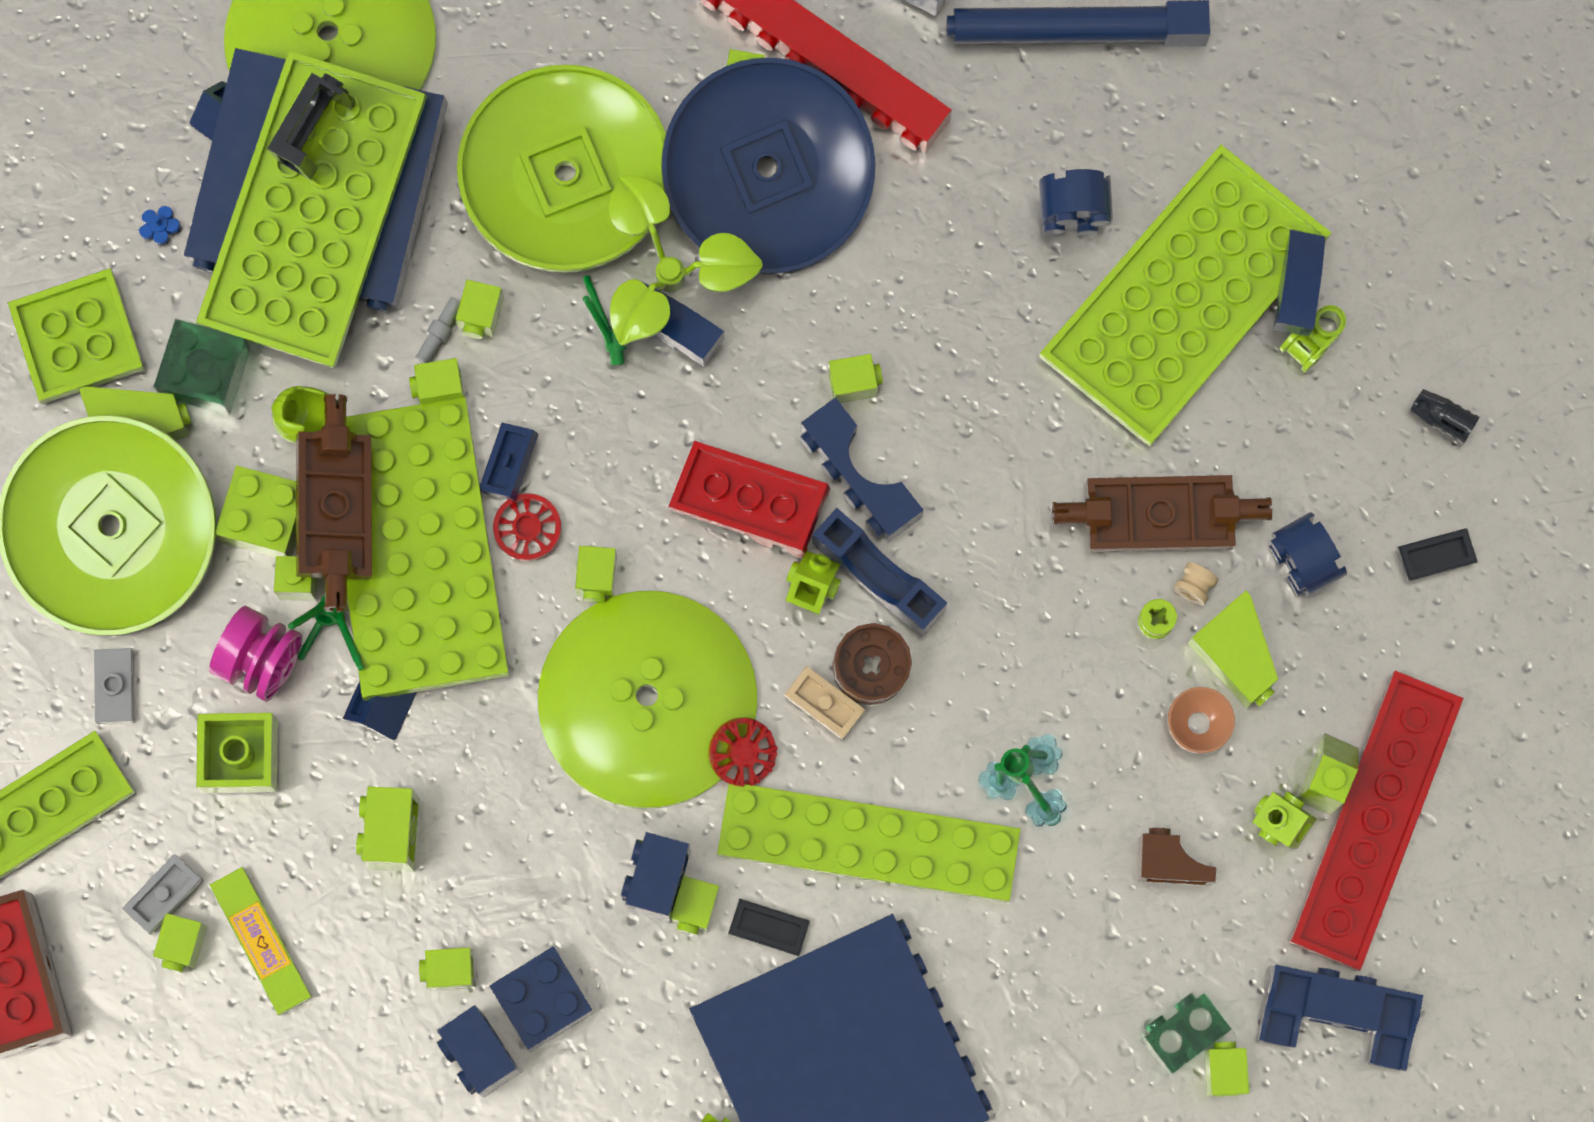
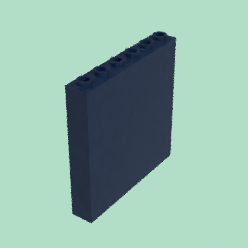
[184,48,448,312]
[689,913,992,1122]

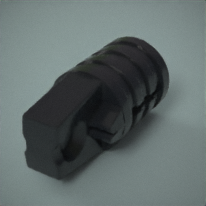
[1411,389,1480,445]

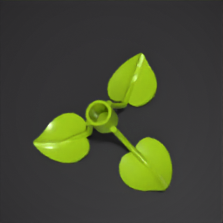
[609,175,763,346]

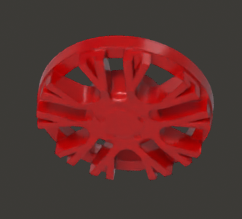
[493,493,561,562]
[709,717,778,787]

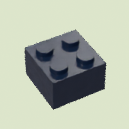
[621,832,691,923]
[489,946,594,1053]
[436,1005,522,1098]

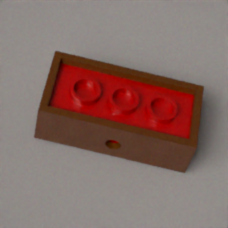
[0,889,72,1059]

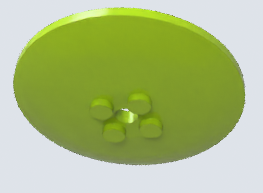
[224,0,436,90]
[457,64,666,272]
[0,416,217,635]
[538,591,757,809]

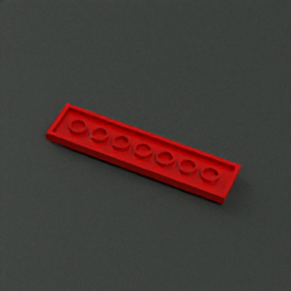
[1289,671,1464,971]

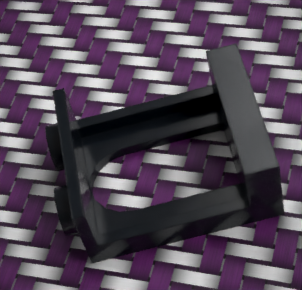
[267,73,354,180]

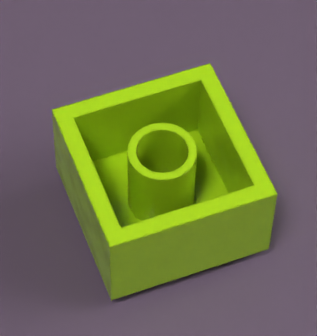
[215,465,296,558]
[196,713,278,794]
[356,786,420,872]

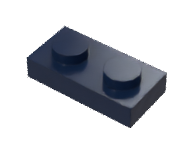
[479,422,539,501]

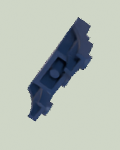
[1257,964,1423,1071]

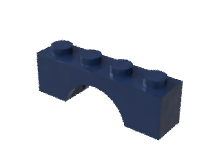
[799,397,924,543]
[812,508,948,638]

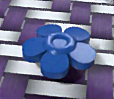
[139,206,180,245]

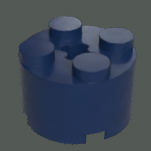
[1039,169,1113,236]
[1268,512,1347,597]

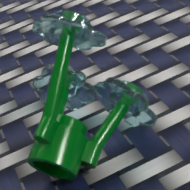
[978,734,1067,827]

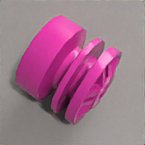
[209,605,302,702]

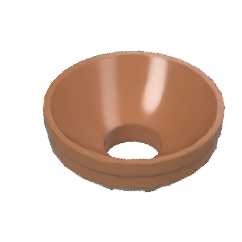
[1167,687,1235,754]

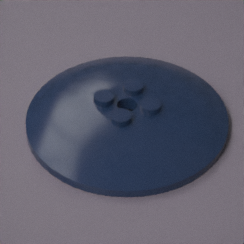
[661,57,876,274]

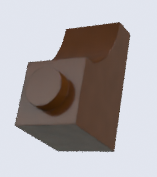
[1137,828,1216,886]

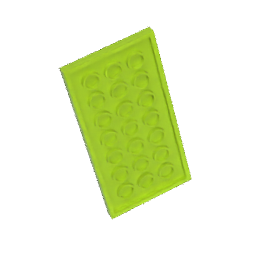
[196,50,427,369]
[1039,144,1332,447]
[322,397,509,701]

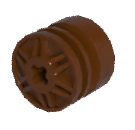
[832,623,912,705]

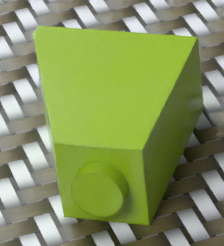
[79,386,192,440]
[1188,590,1278,709]
[1297,733,1358,815]

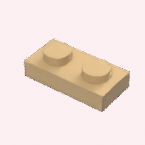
[784,666,865,740]

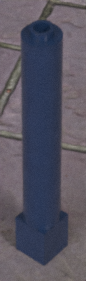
[946,0,1210,47]

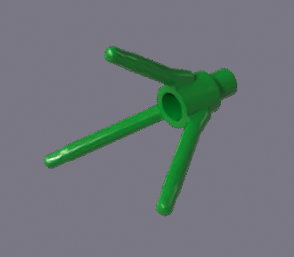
[583,275,627,365]
[288,596,364,671]

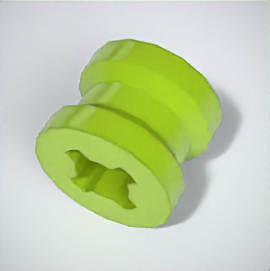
[1138,599,1177,640]

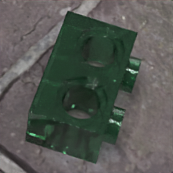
[1141,993,1232,1076]

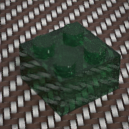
[154,319,251,416]

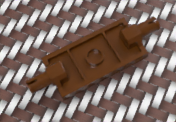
[296,394,372,612]
[1052,475,1272,552]

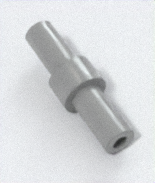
[415,297,460,363]

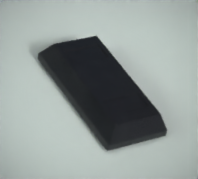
[1397,528,1478,582]
[728,898,810,956]

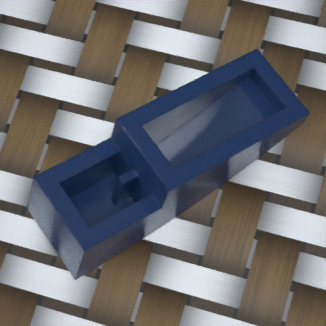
[1273,229,1325,337]
[643,282,725,367]

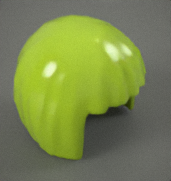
[271,386,329,444]

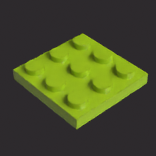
[7,268,145,404]

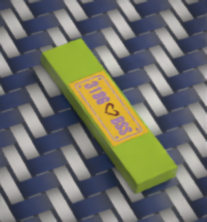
[209,867,313,1016]

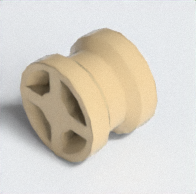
[1173,562,1219,606]

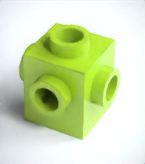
[785,551,842,614]
[1252,791,1317,849]

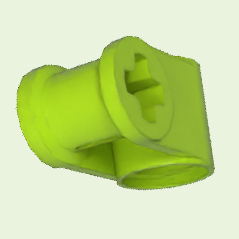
[1279,305,1347,373]

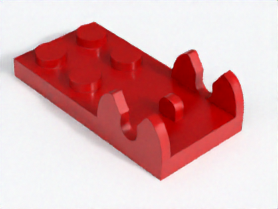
[668,441,831,558]

